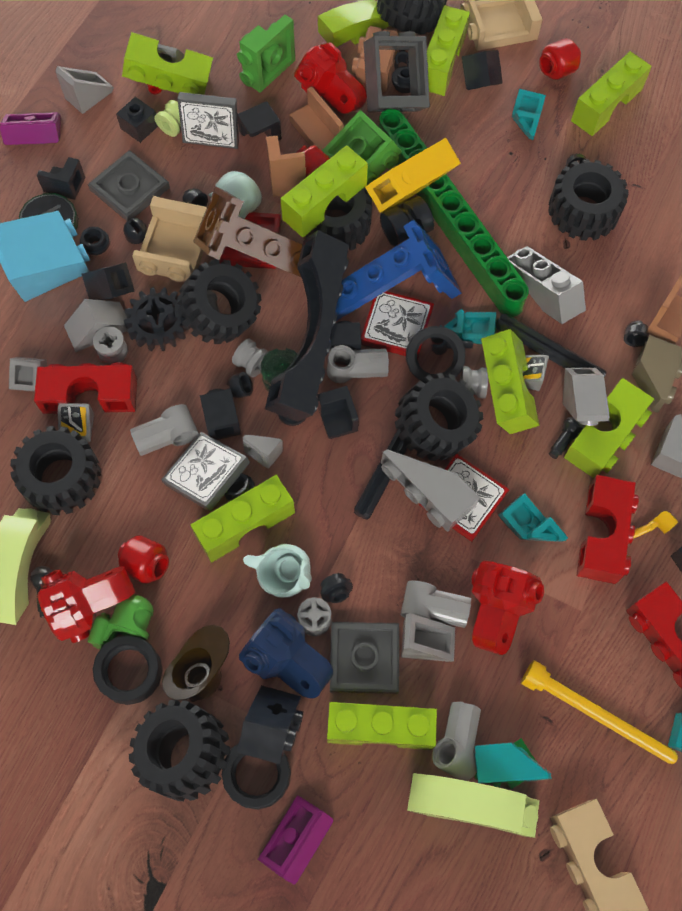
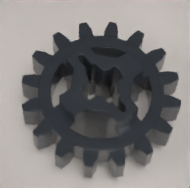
[124,287,191,351]

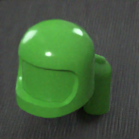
[87,594,154,649]

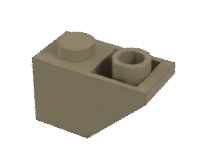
[632,335,682,413]

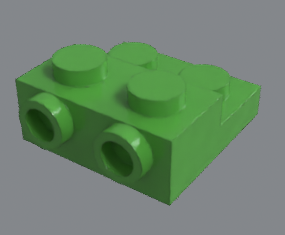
[237,15,295,93]
[322,110,402,185]

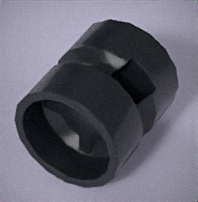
[380,196,434,247]

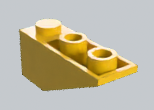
[365,138,462,213]

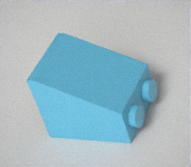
[0,211,90,302]

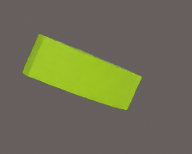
[318,0,389,47]

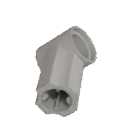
[326,345,389,383]
[130,404,199,456]
[400,581,472,628]
[432,702,481,781]

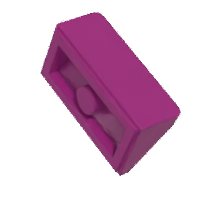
[0,112,61,145]
[257,795,334,885]

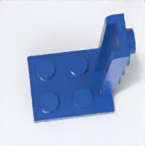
[335,220,462,321]

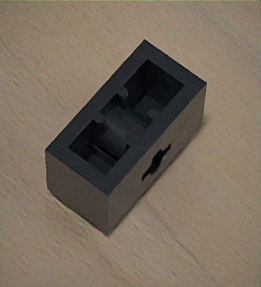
[237,685,304,764]

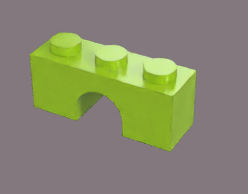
[427,5,470,96]
[122,32,213,95]
[571,51,652,136]
[281,145,368,237]
[481,329,540,434]
[564,378,654,479]
[190,474,295,563]
[327,702,437,750]

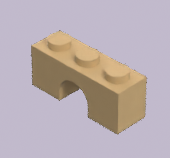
[550,799,649,911]

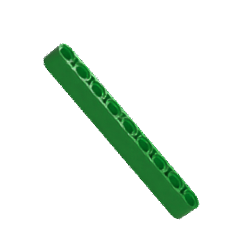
[379,109,529,317]

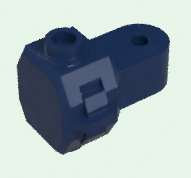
[239,608,333,699]

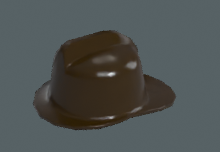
[162,625,230,702]

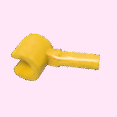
[634,511,678,538]

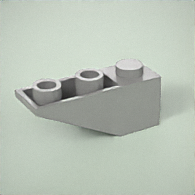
[507,246,586,324]
[381,449,481,532]

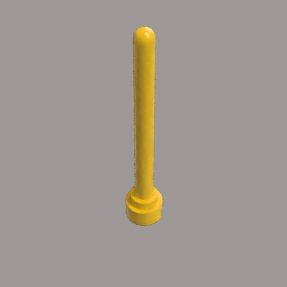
[520,660,678,764]

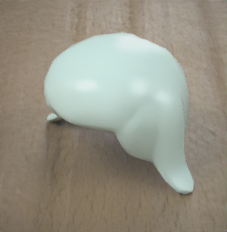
[209,171,262,219]
[243,544,312,598]

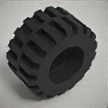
[377,0,447,35]
[548,159,629,241]
[306,187,372,251]
[177,259,262,344]
[395,373,483,461]
[10,426,101,515]
[129,700,230,802]

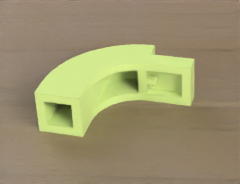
[0,508,51,625]
[407,773,540,838]

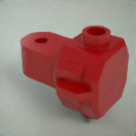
[294,42,367,114]
[472,561,544,655]
[37,566,136,643]

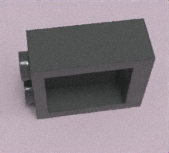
[363,31,430,112]

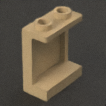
[460,0,543,51]
[132,196,207,282]

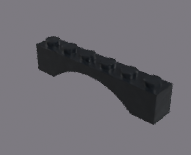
[265,230,349,422]

